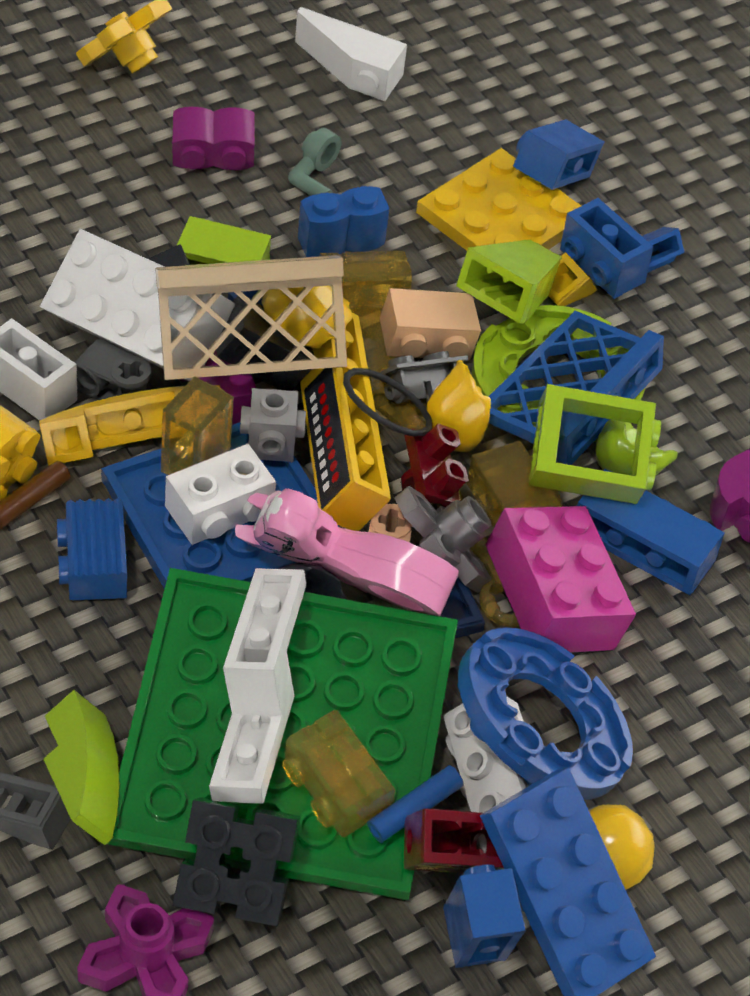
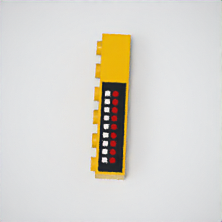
[300,313,391,531]

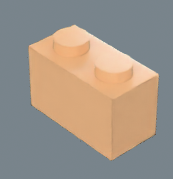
[380,288,481,360]

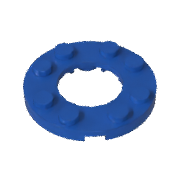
[457,627,633,800]

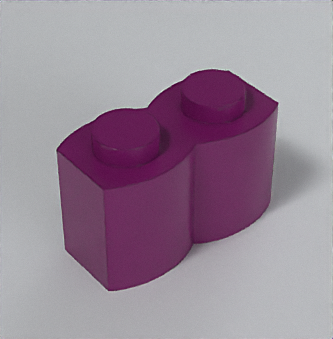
[172,107,254,170]

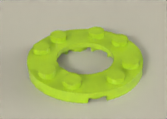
[472,305,645,442]

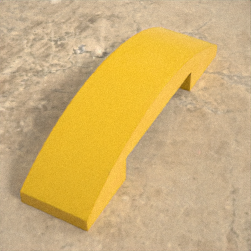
[39,385,228,466]

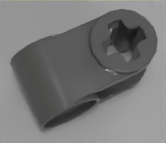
[74,339,151,400]

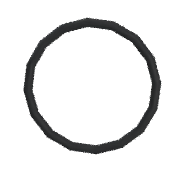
[343,368,432,436]

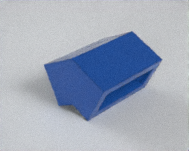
[642,227,685,273]

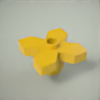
[76,0,172,73]

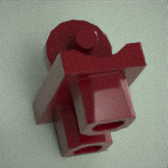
[400,424,469,508]

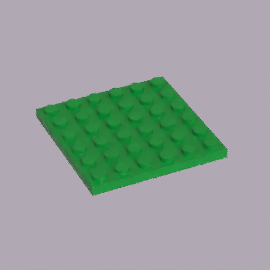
[107,568,458,900]

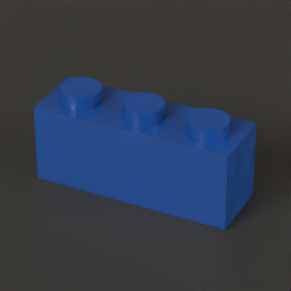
[577,469,725,596]

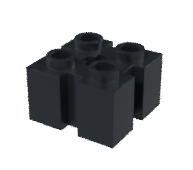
[173,797,301,926]

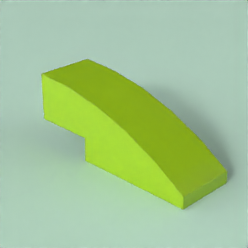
[43,690,120,845]

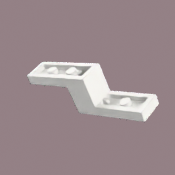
[209,568,306,804]

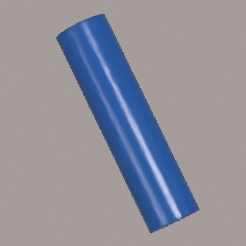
[367,765,464,843]

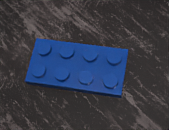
[479,767,656,996]

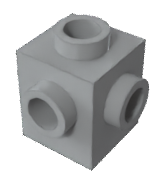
[240,388,306,462]

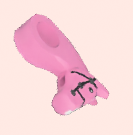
[235,489,459,616]

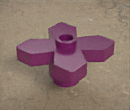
[77,884,214,996]

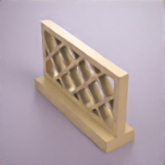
[155,255,347,380]

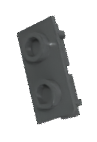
[373,351,468,403]

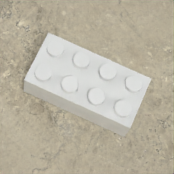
[40,229,236,384]

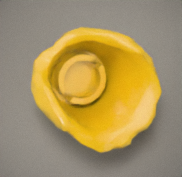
[262,285,352,349]
[427,360,491,452]
[589,804,655,890]

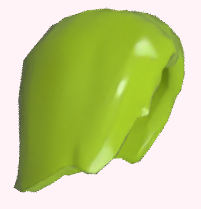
[596,419,678,476]

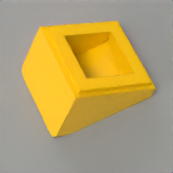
[549,252,597,306]

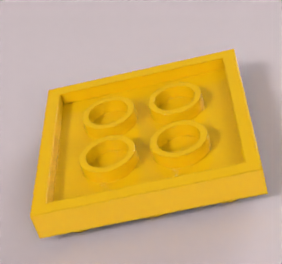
[416,148,581,251]

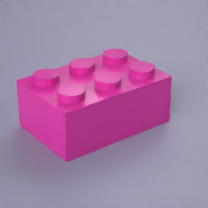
[485,506,636,652]

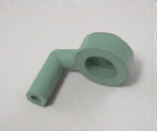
[288,128,342,196]

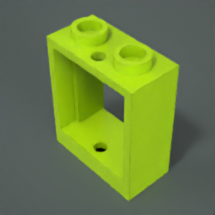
[528,384,661,504]

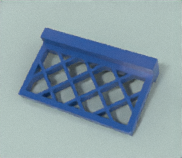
[489,311,664,465]

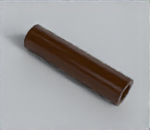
[0,461,71,529]

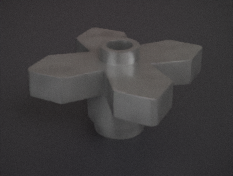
[394,486,492,593]

